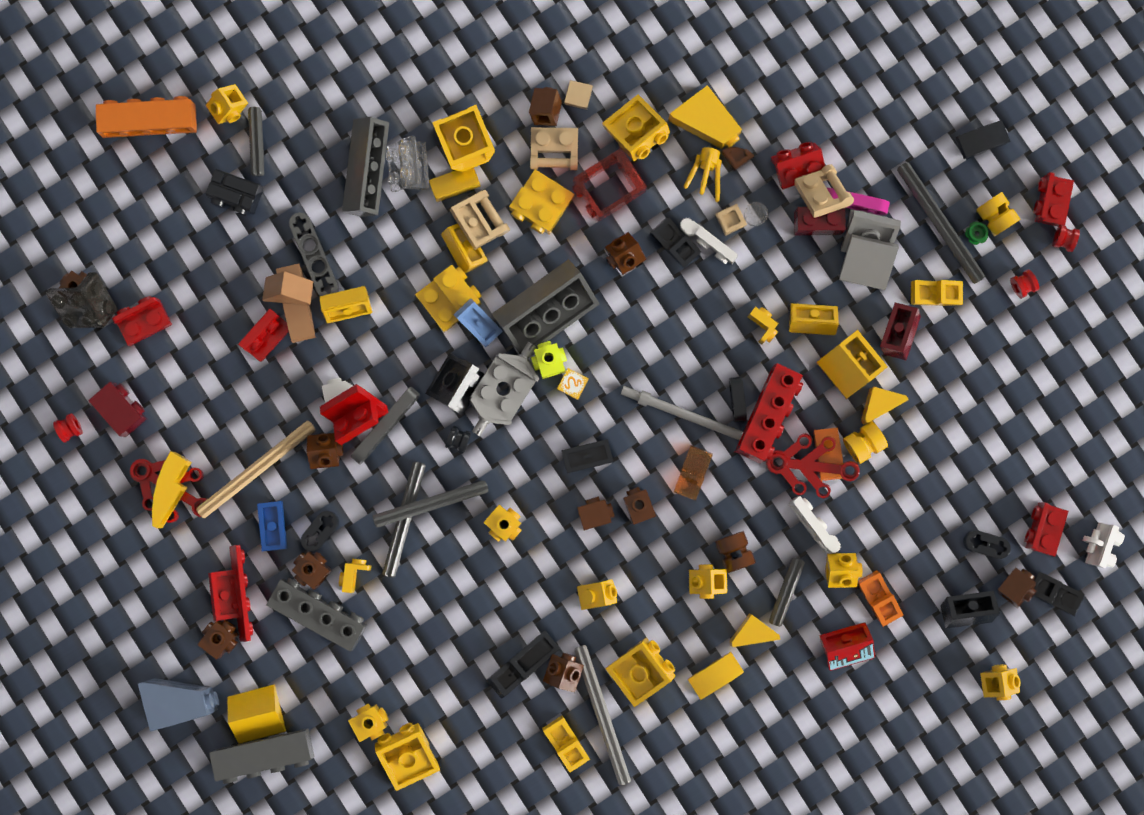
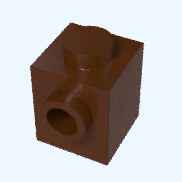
[529,87,562,126]
[623,487,656,525]
[577,496,615,531]
[998,567,1036,609]

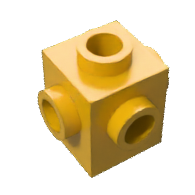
[206,84,248,124]
[483,504,522,542]
[825,553,862,588]
[689,564,727,599]
[980,664,1020,701]
[348,703,389,742]

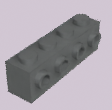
[342,117,389,217]
[266,577,367,652]
[209,728,315,784]

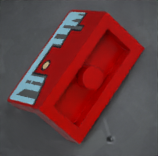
[819,622,875,671]

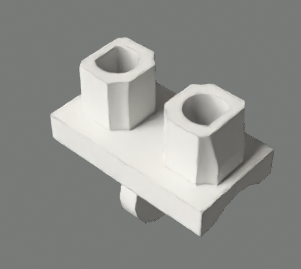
[1082,522,1125,568]

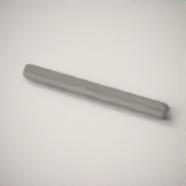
[574,645,631,785]

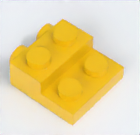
[602,94,670,161]
[509,169,575,235]
[415,265,482,333]
[605,637,675,707]
[375,723,440,791]

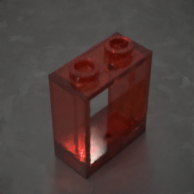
[572,148,647,222]

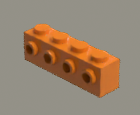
[96,96,197,138]

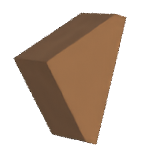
[262,271,314,305]

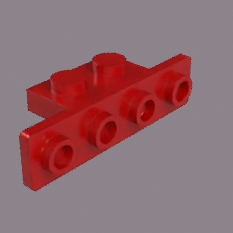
[208,545,253,642]

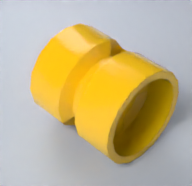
[976,192,1021,237]
[843,421,888,464]

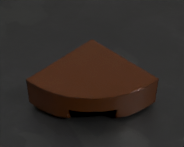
[721,147,754,171]

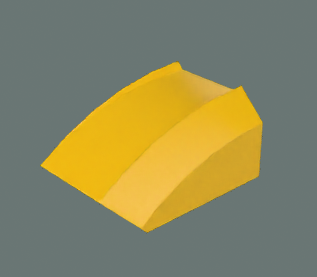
[432,105,495,172]

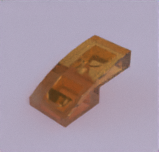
[674,445,713,500]

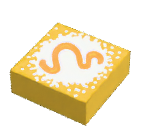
[557,368,589,400]

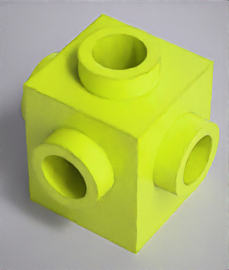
[531,341,567,379]

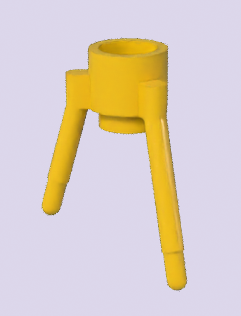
[684,147,722,202]

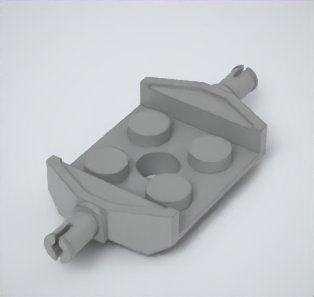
[469,342,539,436]

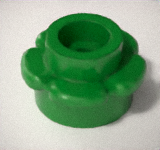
[965,222,988,245]

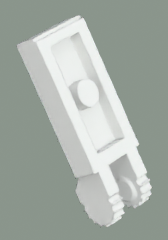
[680,218,738,264]
[788,496,841,554]

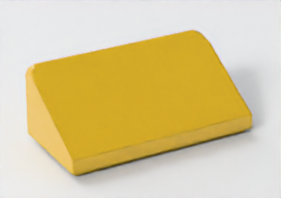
[429,168,481,202]
[441,223,488,273]
[320,286,373,323]
[789,303,839,335]

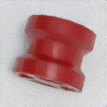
[1052,224,1080,252]
[1010,269,1040,299]
[53,413,83,443]

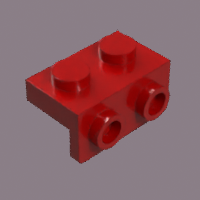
[771,142,825,189]

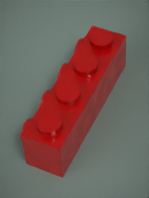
[734,363,803,464]

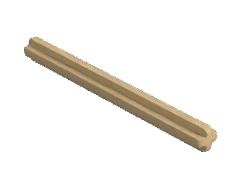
[196,421,315,518]

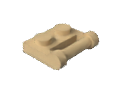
[530,127,578,170]
[795,164,854,218]
[450,190,510,250]

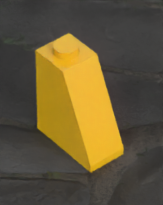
[669,85,742,149]

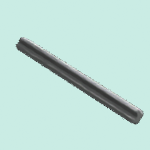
[897,162,985,284]

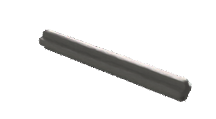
[382,461,426,578]
[373,480,488,527]

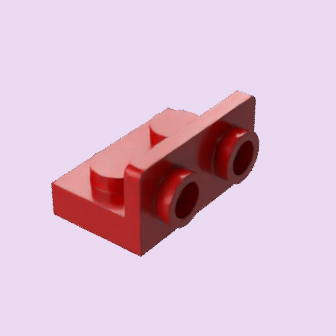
[1033,172,1074,227]
[112,296,172,346]
[238,309,289,362]
[1025,502,1069,557]

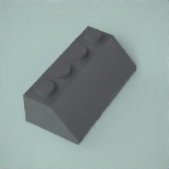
[492,259,599,354]

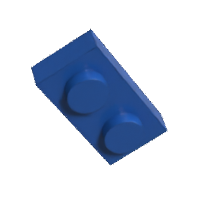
[257,501,287,551]

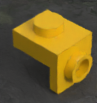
[748,306,779,345]
[339,559,372,593]
[577,579,617,610]

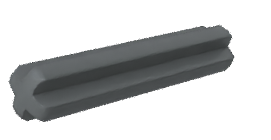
[248,107,265,177]
[769,558,805,627]

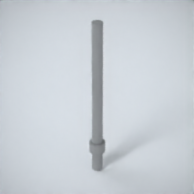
[621,386,743,440]

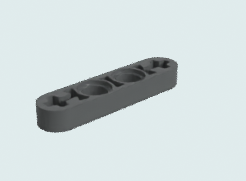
[289,212,339,296]
[351,386,420,465]

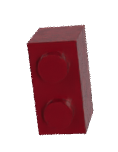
[794,207,846,236]
[880,302,921,360]
[88,382,147,438]

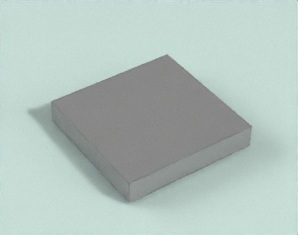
[839,234,899,290]

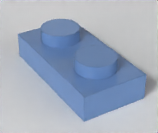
[454,298,503,347]

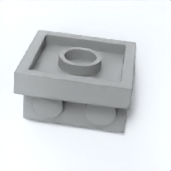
[841,209,901,252]

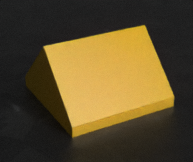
[227,684,286,744]

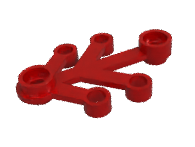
[766,433,860,498]
[130,459,207,523]

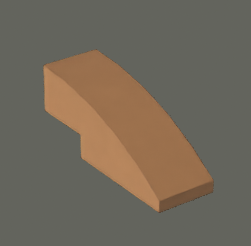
[276,264,316,343]

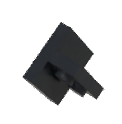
[425,353,484,415]

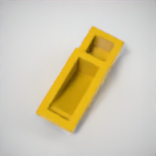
[152,451,192,528]

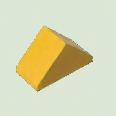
[861,387,909,425]
[730,614,780,647]

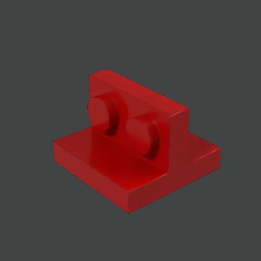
[320,384,388,445]

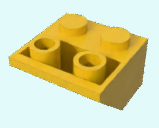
[816,330,888,399]

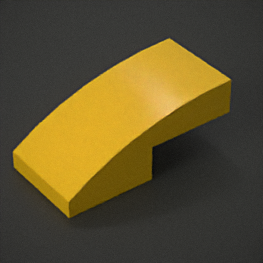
[911,280,963,306]
[688,652,744,700]
[542,715,590,772]

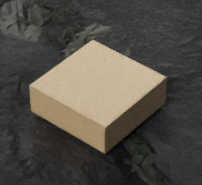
[564,80,593,110]
[715,204,747,236]

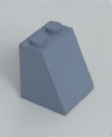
[138,678,219,732]

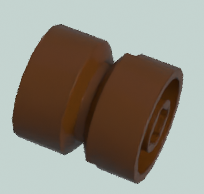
[715,531,756,573]

